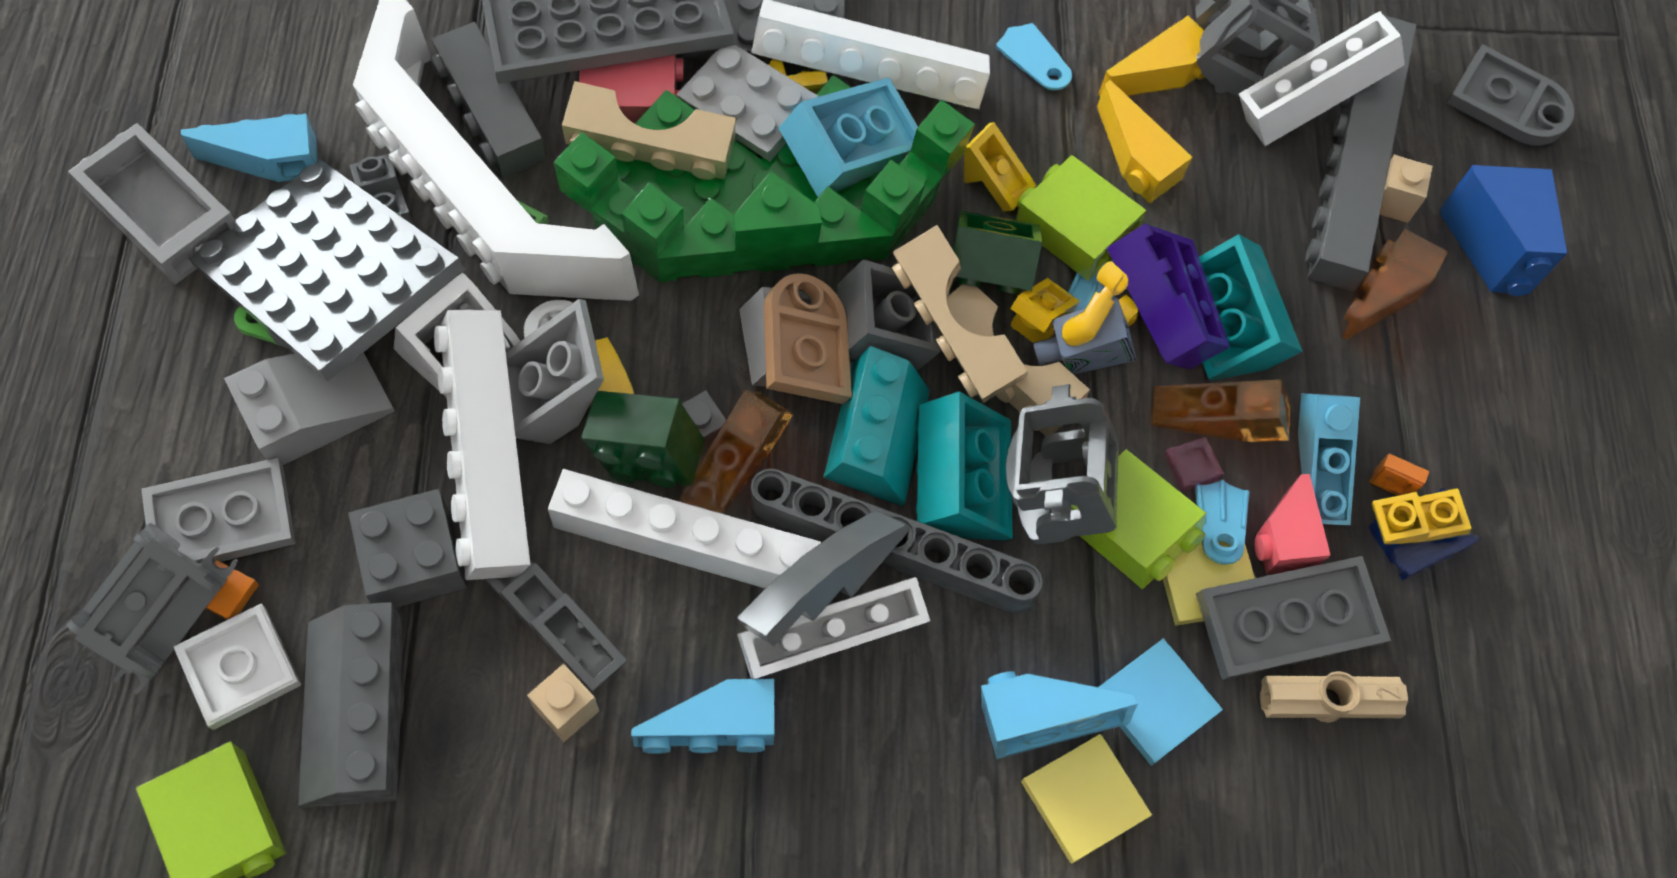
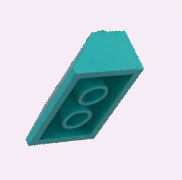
[1199,234,1303,381]
[823,346,930,506]
[916,391,1013,540]

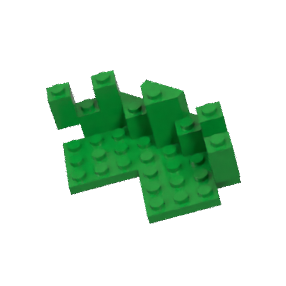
[554,75,975,282]

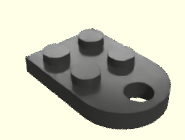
[1447,44,1574,145]

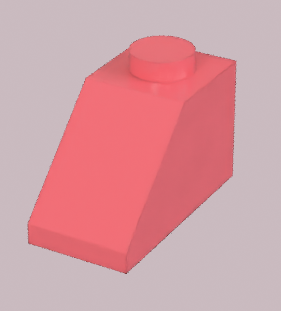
[1254,474,1330,575]

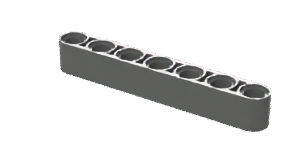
[751,469,1043,614]

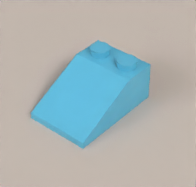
[778,77,918,197]
[981,671,1138,759]

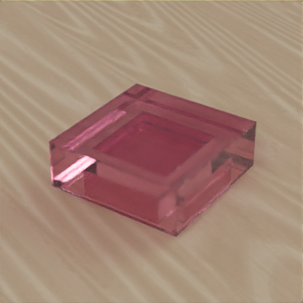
[1164,437,1224,492]

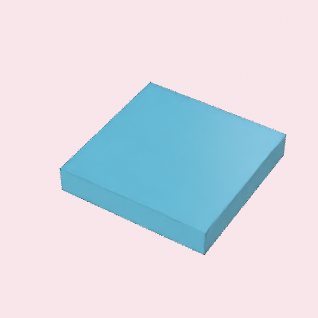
[1098,638,1223,766]

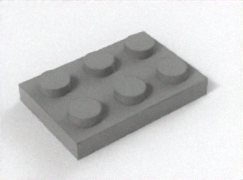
[677,44,818,161]
[141,457,296,564]

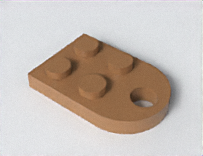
[764,274,852,404]

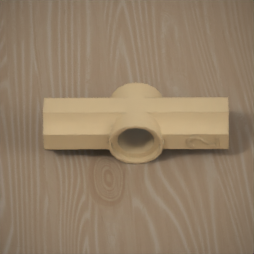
[1260,671,1408,723]

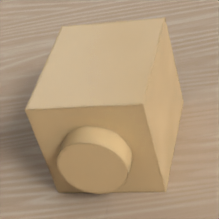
[1380,155,1432,223]
[527,664,599,742]

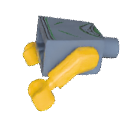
[1034,262,1138,374]

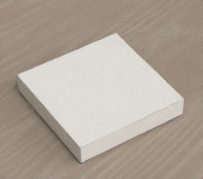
[174,603,301,730]

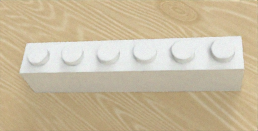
[751,0,990,109]
[434,310,530,580]
[548,469,821,588]

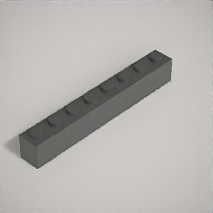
[1305,12,1416,292]

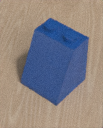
[1440,165,1567,296]

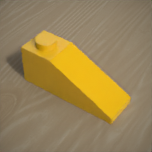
[1098,16,1205,97]
[1097,80,1192,203]

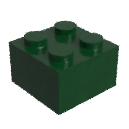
[952,210,1042,294]
[581,391,705,488]

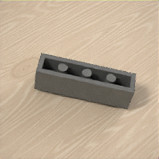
[430,21,547,179]

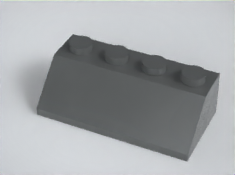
[298,602,403,808]

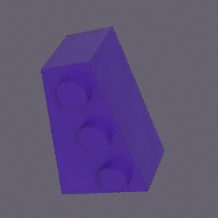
[1107,223,1230,369]

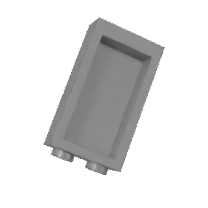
[68,123,235,285]

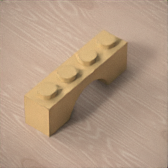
[562,81,736,180]
[892,225,1028,403]
[939,284,1090,436]

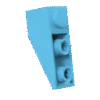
[181,114,318,182]
[1298,393,1360,525]
[631,679,774,754]

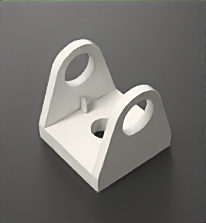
[394,272,520,397]

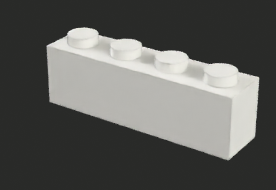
[1239,11,1405,146]
[737,577,930,679]

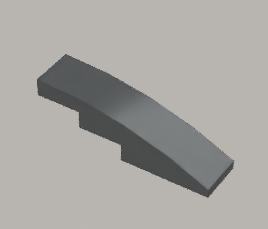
[737,510,909,646]
[484,560,627,692]

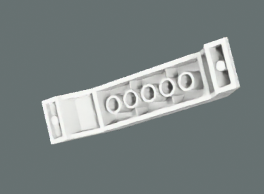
[353,0,639,301]

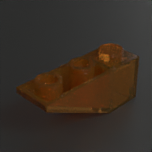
[1342,229,1448,339]
[1151,379,1291,442]
[678,390,793,514]

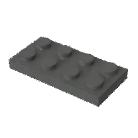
[1196,556,1391,680]

